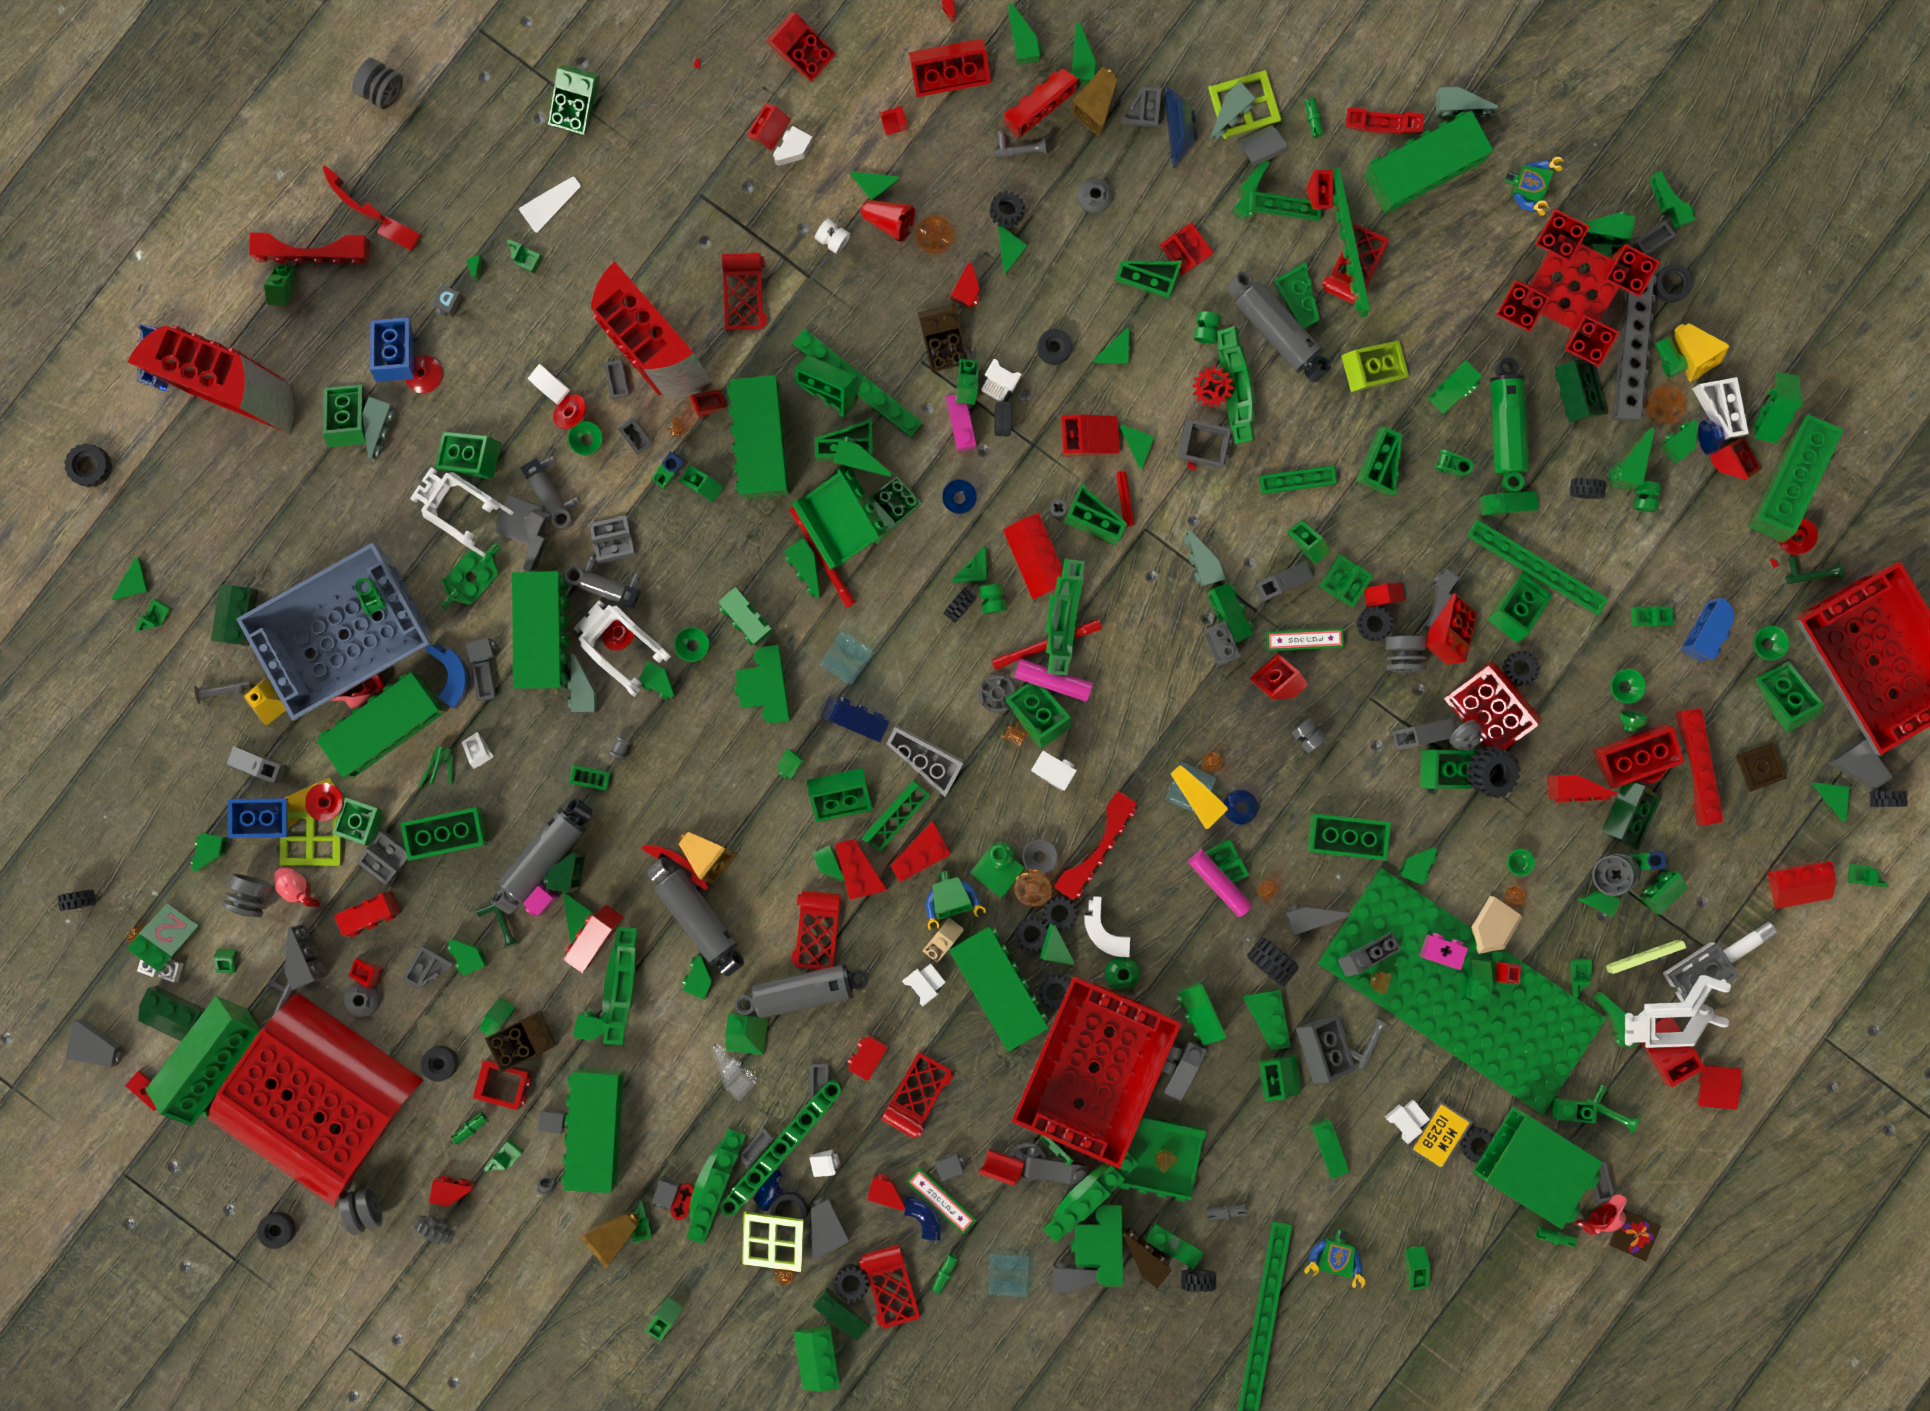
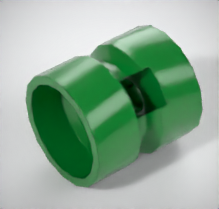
[1193,311,1222,344]
[1633,481,1662,512]
[979,583,1007,614]

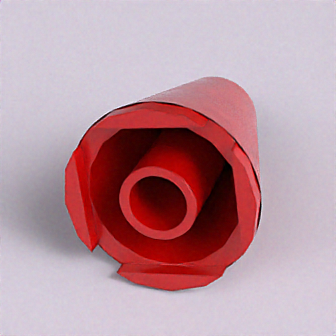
[861,200,916,242]

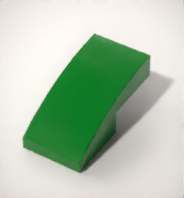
[1631,606,1674,627]

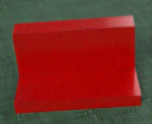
[746,103,791,151]
[978,1149,1026,1186]

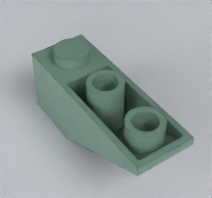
[1210,82,1256,142]
[1436,87,1498,118]
[362,397,396,461]
[1183,530,1225,587]
[568,654,597,713]

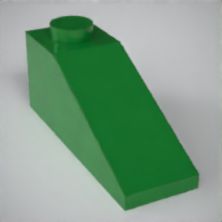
[1008,3,1043,65]
[1071,22,1099,86]
[1479,491,1539,517]
[776,749,807,780]
[1309,1118,1349,1180]

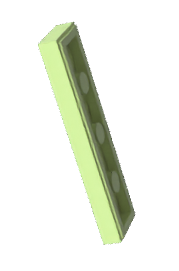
[1606,940,1686,974]

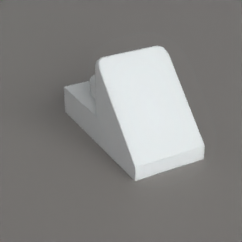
[462,732,493,769]

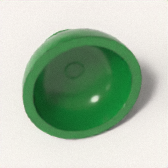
[1620,711,1648,732]
[988,842,1016,870]
[1506,849,1535,877]

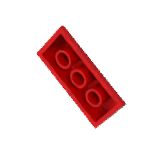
[908,38,991,97]
[1004,68,1078,139]
[1003,512,1063,600]
[1593,724,1685,789]

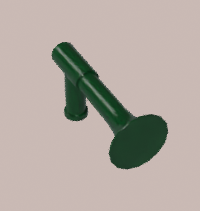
[1785,557,1844,585]
[476,896,521,950]

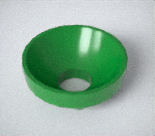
[568,421,603,456]
[1752,626,1789,661]
[674,627,709,662]
[1609,669,1646,704]
[1105,956,1140,991]

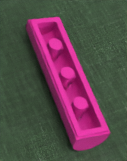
[1014,659,1093,702]
[1187,849,1252,917]

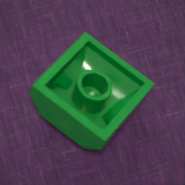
[333,797,383,846]

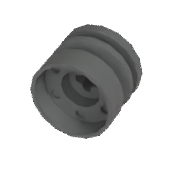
[352,58,403,110]
[1385,636,1427,673]
[1592,853,1641,896]
[222,874,272,917]

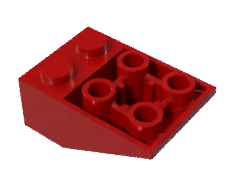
[765,12,836,82]
[1060,414,1120,457]
[1425,593,1477,665]
[1547,775,1617,803]
[1641,1017,1706,1087]

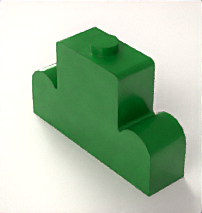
[734,645,790,724]
[1071,1205,1123,1287]

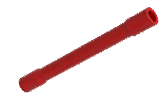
[789,507,856,609]
[991,619,1102,670]

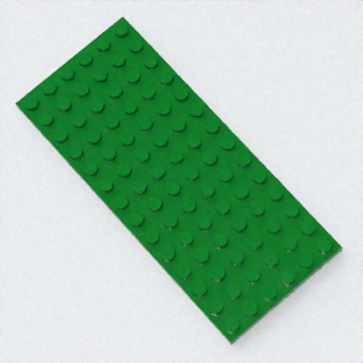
[1317,867,1607,1115]

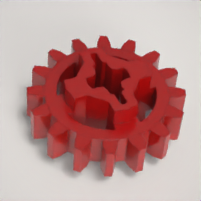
[1192,366,1234,408]

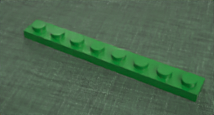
[1332,167,1370,318]
[792,329,923,438]
[1466,519,1608,616]

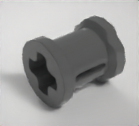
[1050,499,1067,518]
[609,736,632,760]

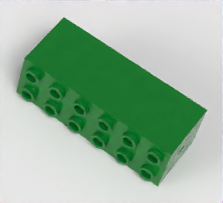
[1363,111,1494,215]
[727,375,789,499]
[1747,414,1844,543]
[512,571,570,690]
[316,672,447,778]
[949,925,1049,1052]
[146,996,261,1126]
[561,1068,624,1193]

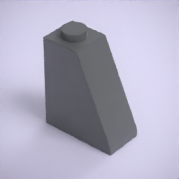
[1392,718,1455,750]
[1827,739,1893,789]
[65,1019,123,1067]
[811,1196,850,1260]

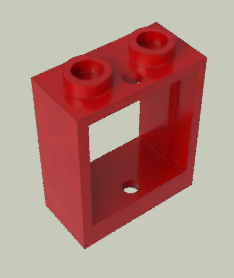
[473,1058,533,1110]

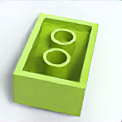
[1341,341,1409,392]

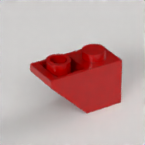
[429,1175,475,1207]

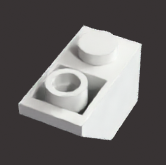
[773,126,814,166]
[810,1149,840,1177]

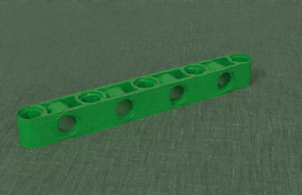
[720,1079,842,1217]

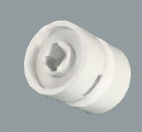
[815,218,851,254]

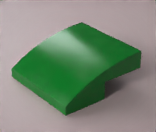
[1318,554,1373,608]
[1205,839,1249,892]
[970,843,1026,899]

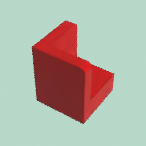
[880,106,908,136]

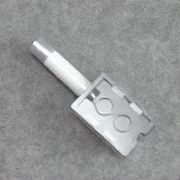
[1663,922,1777,1002]

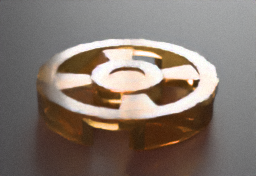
[915,216,953,254]
[1646,386,1686,425]
[1014,870,1052,906]

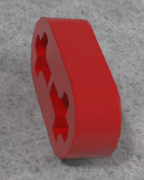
[670,1183,694,1220]

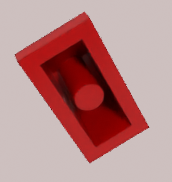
[950,262,981,310]
[867,1173,905,1211]

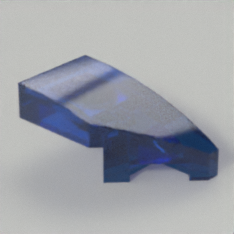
[753,1170,782,1211]

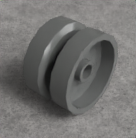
[339,1185,383,1236]

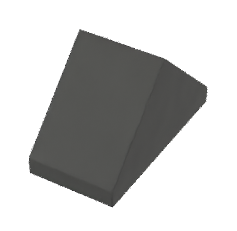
[617,417,653,455]

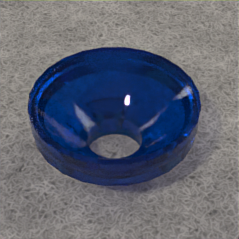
[1698,420,1725,455]
[942,479,977,514]
[1223,790,1258,824]

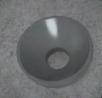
[1078,179,1112,214]
[1449,720,1482,751]
[1022,839,1058,874]
[344,983,380,1017]

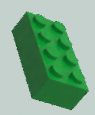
[400,807,489,861]
[1306,813,1391,861]

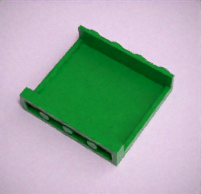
[792,466,888,569]
[1118,1115,1206,1202]

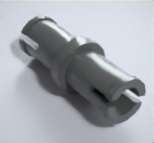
[1206,1204,1247,1221]

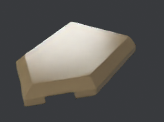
[1471,896,1522,954]

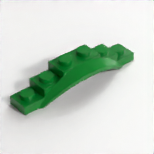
[1217,327,1256,445]
[1045,558,1085,675]
[602,927,638,1046]
[686,1127,746,1245]
[1043,1151,1139,1243]

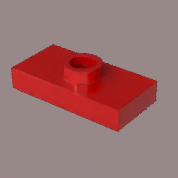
[125,1070,157,1111]

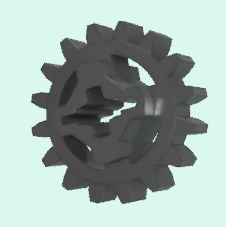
[413,1215,455,1244]

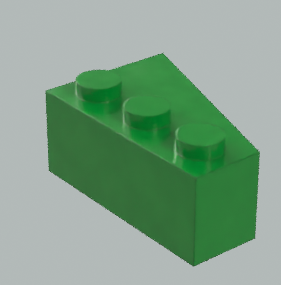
[1114,261,1182,300]
[1427,360,1482,414]
[1754,371,1803,444]
[814,418,873,461]
[1356,427,1402,497]

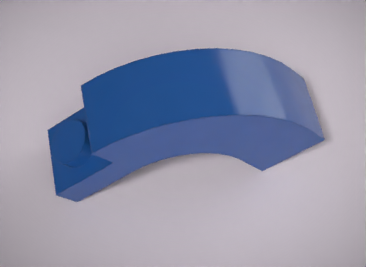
[425,643,469,709]

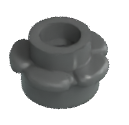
[537,1176,556,1195]

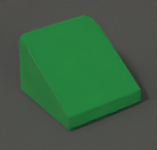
[466,255,484,281]
[213,949,237,973]

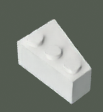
[1692,377,1749,441]
[1031,751,1077,791]

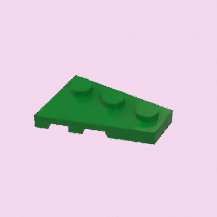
[1273,262,1319,329]
[1242,989,1291,1050]

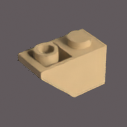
[923,918,964,963]

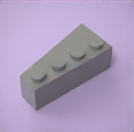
[886,725,964,797]

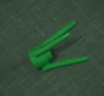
[419,746,454,787]

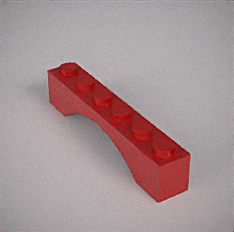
[249,232,369,265]
[1675,708,1724,825]
[1053,791,1137,900]

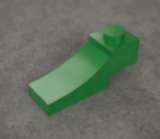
[1232,160,1270,221]
[1649,171,1695,230]
[1592,992,1637,1049]
[1145,1222,1204,1269]

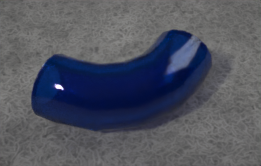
[904,1196,941,1241]

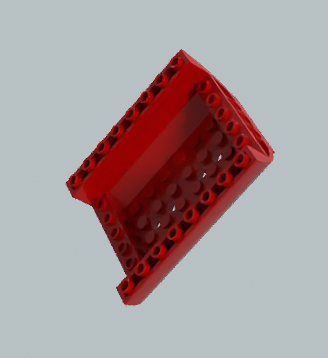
[208,993,424,1208]

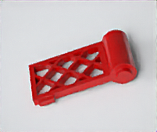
[1322,223,1389,304]
[722,252,767,330]
[791,890,841,970]
[881,1052,953,1139]
[859,1244,920,1329]

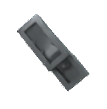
[523,508,551,572]
[1423,569,1459,630]
[1025,1157,1089,1185]

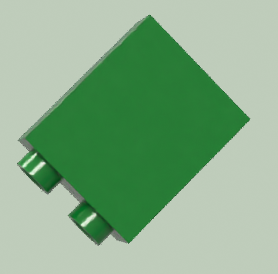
[1472,1107,1603,1229]

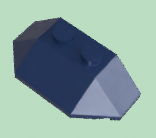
[1164,87,1197,168]

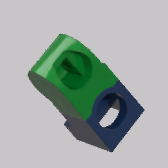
[651,451,687,489]
[1628,851,1666,870]

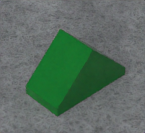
[479,997,516,1036]

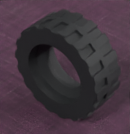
[64,443,112,487]

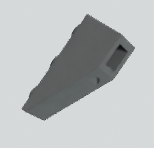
[1254,561,1313,603]
[227,746,288,783]
[1337,932,1401,977]
[1052,1262,1099,1293]

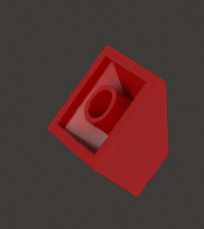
[1710,436,1762,480]
[1250,654,1308,700]

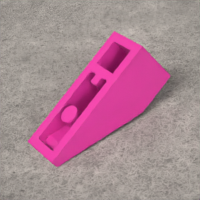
[946,395,976,453]

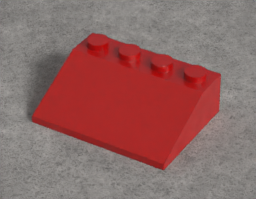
[1444,660,1542,750]

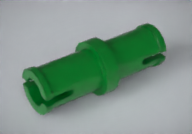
[1304,98,1324,139]
[451,1112,489,1145]
[1535,1227,1577,1248]
[931,1253,959,1294]

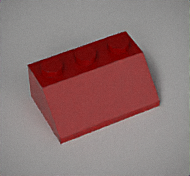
[1767,861,1836,909]

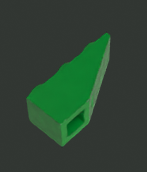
[784,538,821,600]

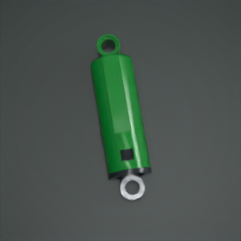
[1489,357,1530,493]

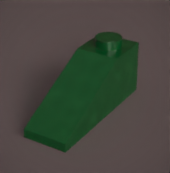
[812,1287,870,1341]

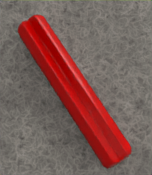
[1116,471,1135,527]

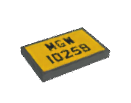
[1408,1100,1473,1171]

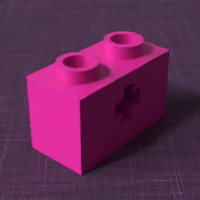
[523,884,560,916]
[1420,933,1468,970]

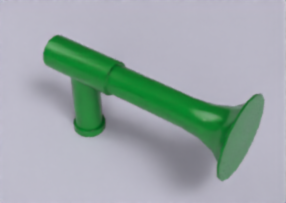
[1585,1085,1640,1135]

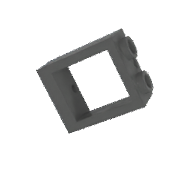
[1176,419,1233,469]
[1203,621,1241,667]

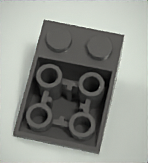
[285,925,325,990]

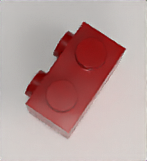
[847,1034,888,1081]

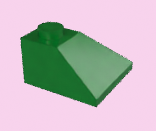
[725,1012,768,1055]

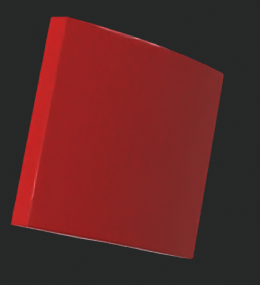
[1160,222,1214,276]
[1696,1065,1741,1110]

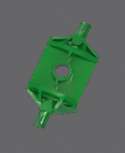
[439,542,502,611]

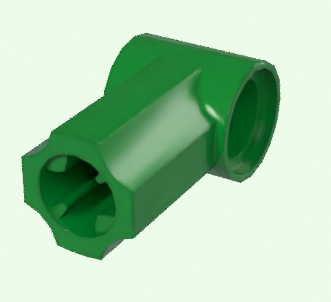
[1654,337,1688,378]

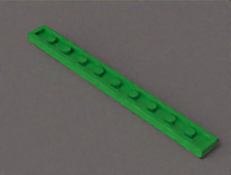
[1237,1221,1292,1411]

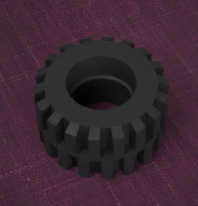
[1466,746,1521,798]
[1247,937,1299,986]

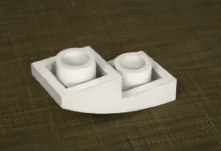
[528,364,570,405]
[137,960,183,982]

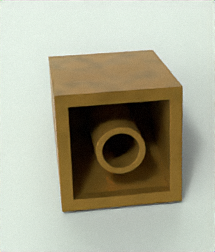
[1071,67,1117,137]

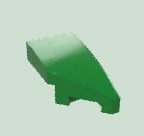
[507,239,543,274]
[134,599,173,632]
[812,845,845,882]
[1847,864,1888,887]
[1578,891,1621,917]
[1570,958,1592,998]
[483,1139,524,1171]
[631,1201,653,1243]

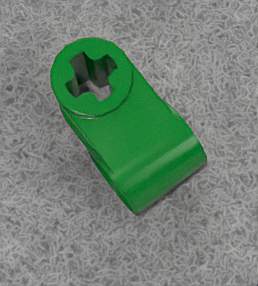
[1434,449,1474,478]
[355,578,387,617]

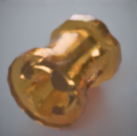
[1002,724,1027,747]

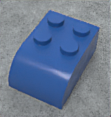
[370,318,414,382]
[1680,597,1734,662]
[228,798,288,838]

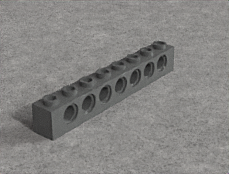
[1612,274,1657,423]

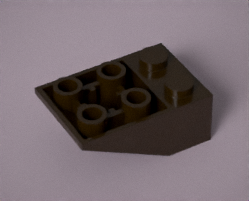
[917,304,968,372]
[485,1011,557,1073]
[1122,1226,1172,1289]

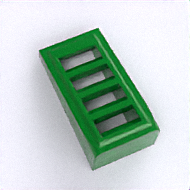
[568,765,611,791]

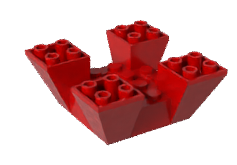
[1496,209,1660,367]

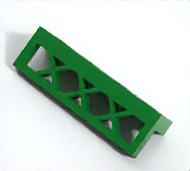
[862,780,930,853]

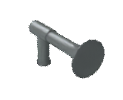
[994,131,1047,158]
[194,681,252,704]
[260,979,294,1029]
[1349,1016,1393,1070]

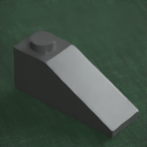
[1284,904,1349,935]
[1163,1040,1207,1101]

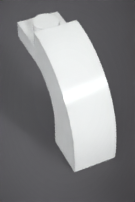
[1084,896,1130,957]

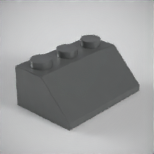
[1296,1015,1356,1084]

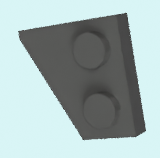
[1121,86,1161,127]
[402,945,455,989]

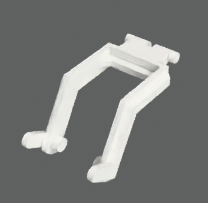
[410,467,514,558]
[573,600,671,697]
[1625,975,1731,1048]

